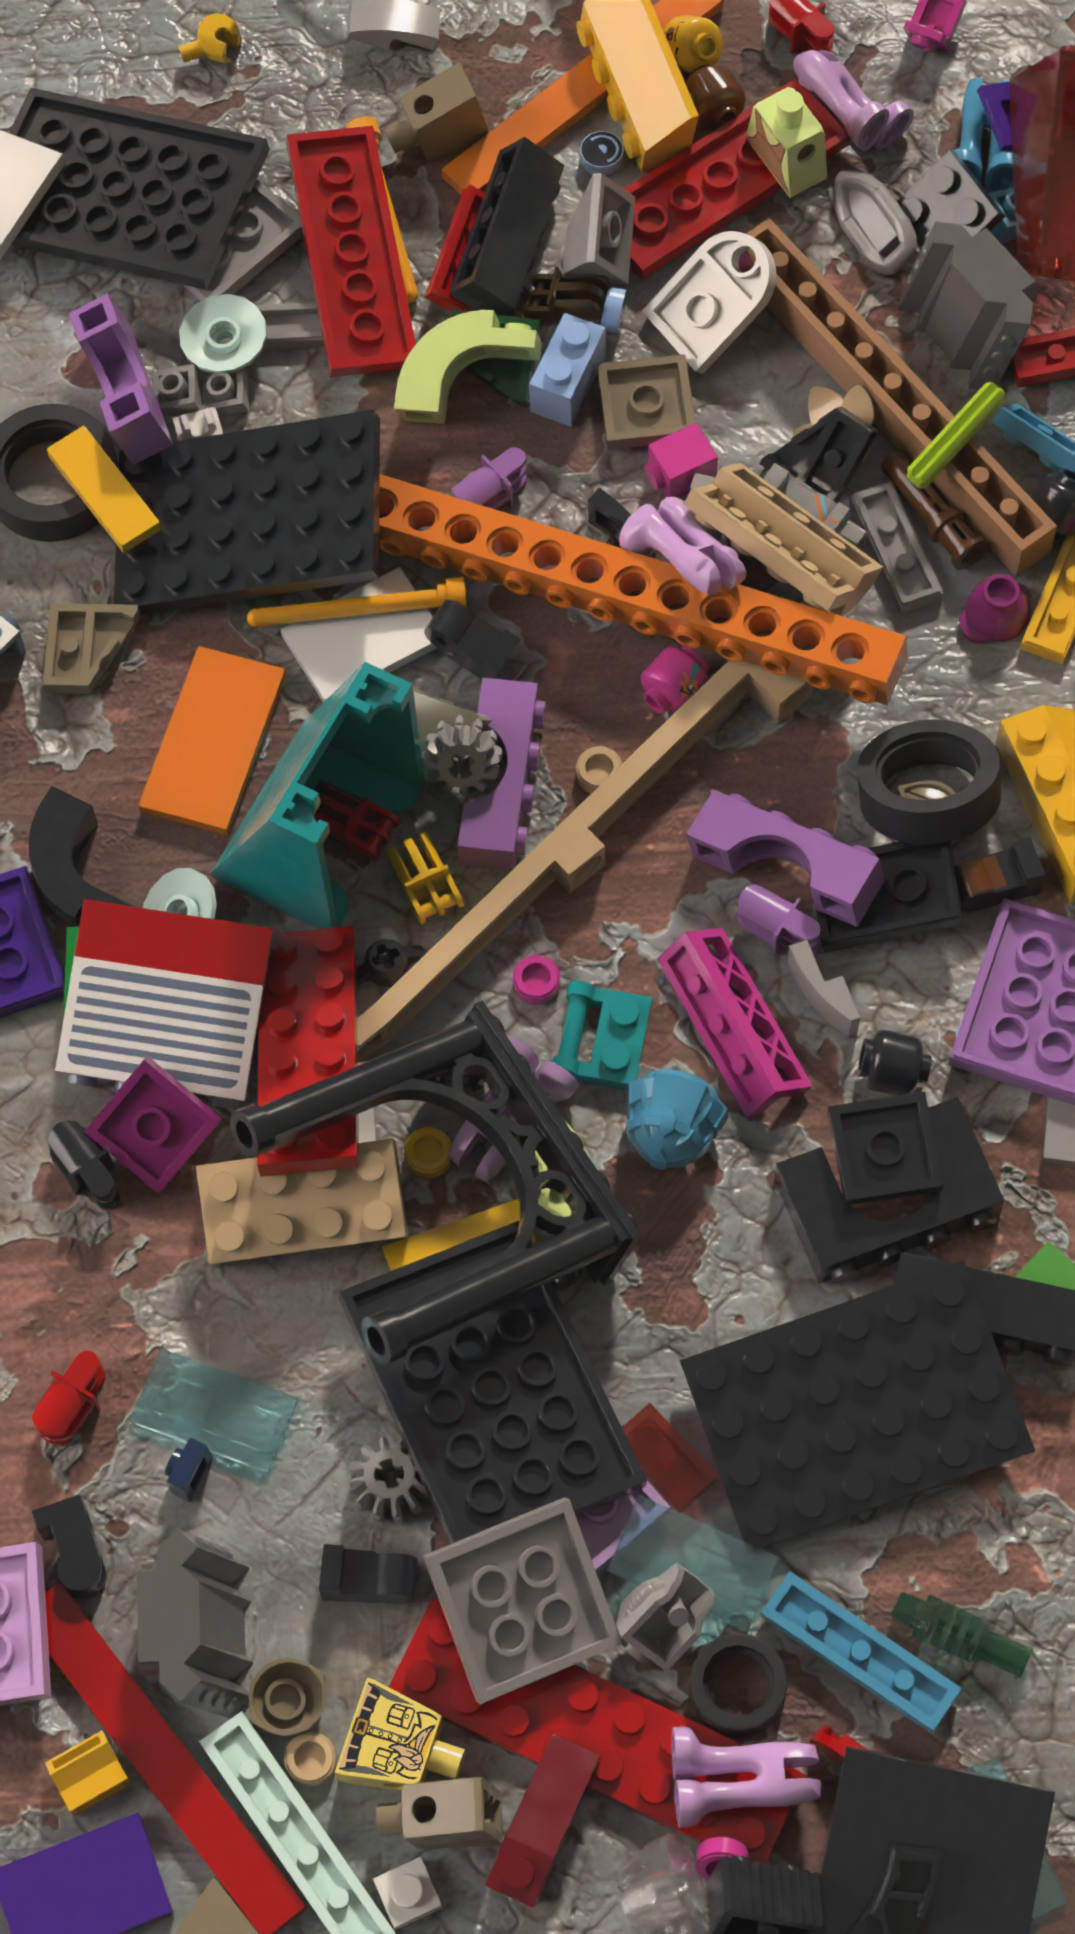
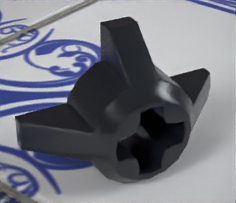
[357,939,426,988]

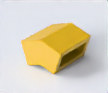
[45,1730,132,1817]

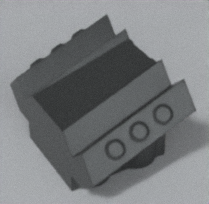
[898,221,1037,390]
[137,1528,253,1718]

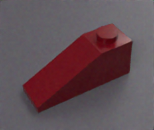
[485,1734,601,1907]

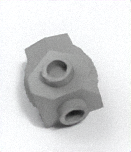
[616,1562,715,1672]

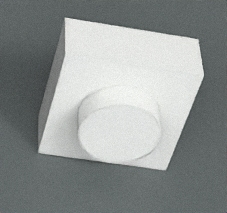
[373,1857,443,1930]

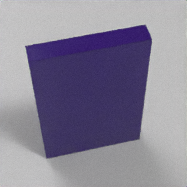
[0,866,65,1018]
[0,1812,175,1934]

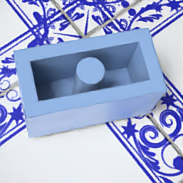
[529,313,606,427]

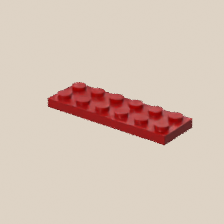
[624,78,850,280]
[286,126,416,378]
[257,926,359,1177]

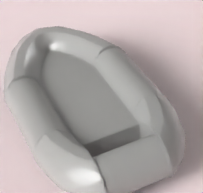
[833,170,917,275]

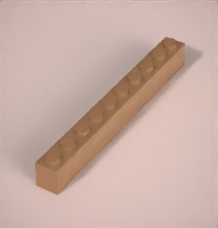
[738,218,1057,577]

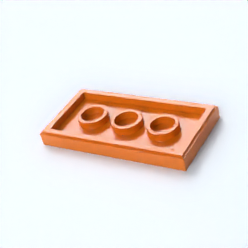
[138,646,287,836]

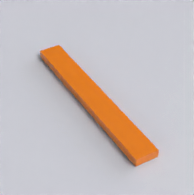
[441,0,724,195]

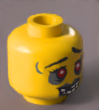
[663,15,723,73]

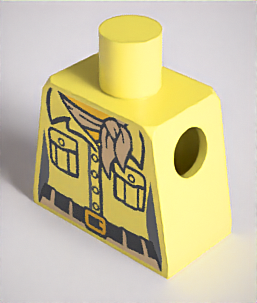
[335,1678,466,1791]

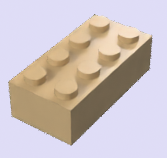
[196,1138,409,1264]

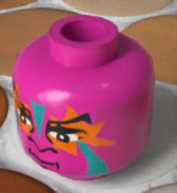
[641,646,709,714]

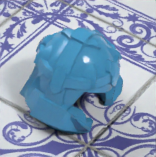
[626,1069,728,1170]

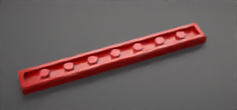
[45,1582,307,1934]

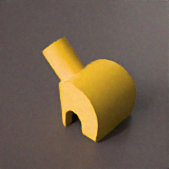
[178,13,242,64]

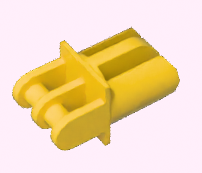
[385,831,464,925]

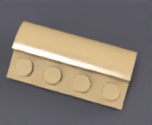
[683,462,883,616]

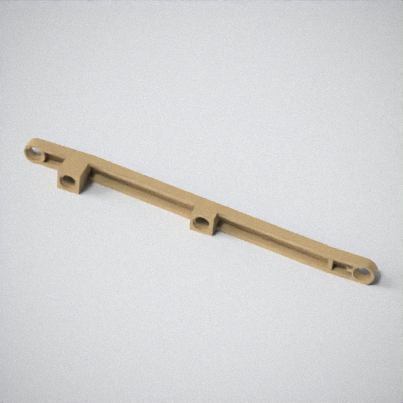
[357,600,826,1063]

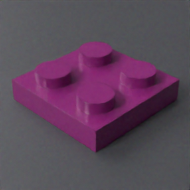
[84,1056,222,1194]

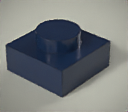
[165,1437,213,1502]

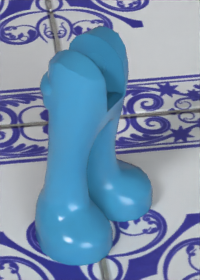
[954,77,1026,193]

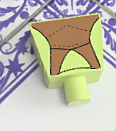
[746,87,827,198]

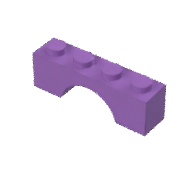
[69,293,173,465]
[457,677,546,871]
[686,790,885,927]

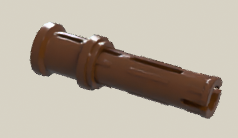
[881,450,988,570]

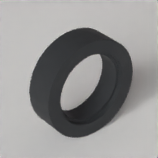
[0,404,119,542]
[857,719,1001,845]

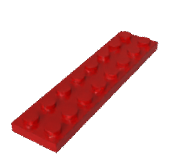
[388,1597,806,1865]

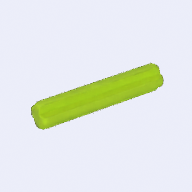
[906,382,1005,489]

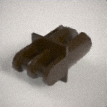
[523,267,610,325]

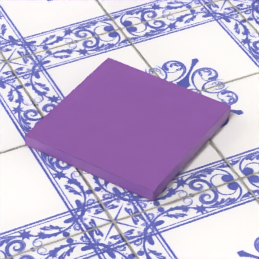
[948,898,1075,1105]

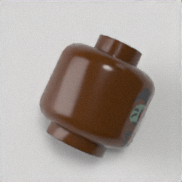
[685,64,746,130]

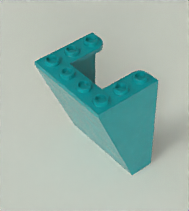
[210,662,425,929]

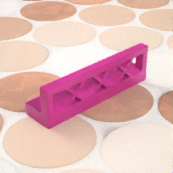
[657,928,813,1118]

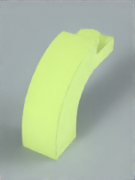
[394,310,542,424]

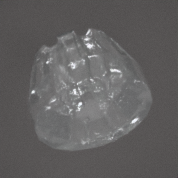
[616,1833,710,1934]

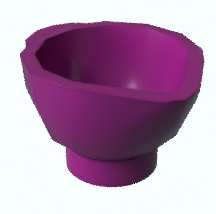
[959,574,1031,643]

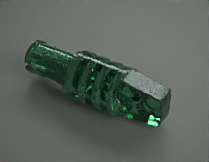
[891,1592,1034,1679]

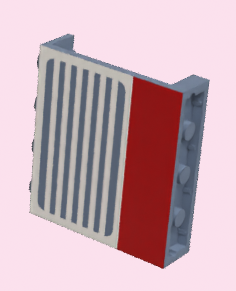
[55,899,280,1110]

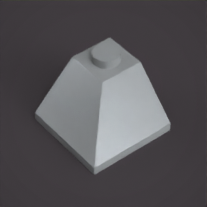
[560,173,635,284]

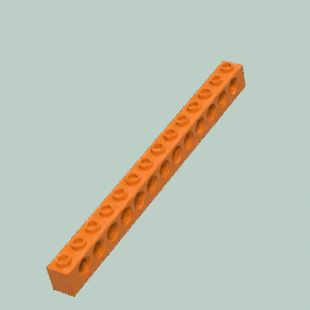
[379,474,907,706]

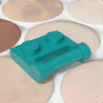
[552,980,653,1090]

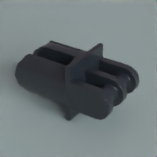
[48,1120,120,1210]

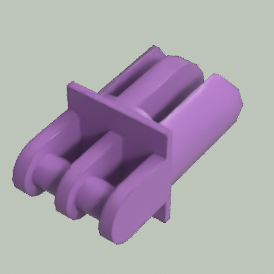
[453,447,527,510]
[737,885,821,955]

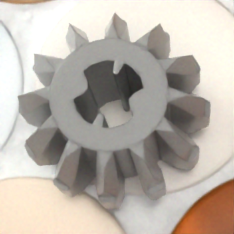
[422,714,502,798]
[348,1436,429,1523]

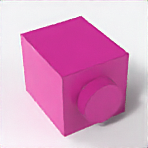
[645,423,718,498]

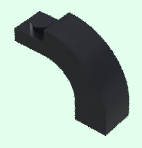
[28,786,134,927]

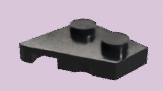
[759,407,879,504]

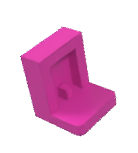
[903,0,967,53]

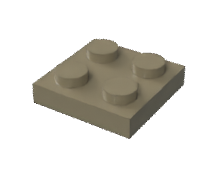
[597,354,696,450]

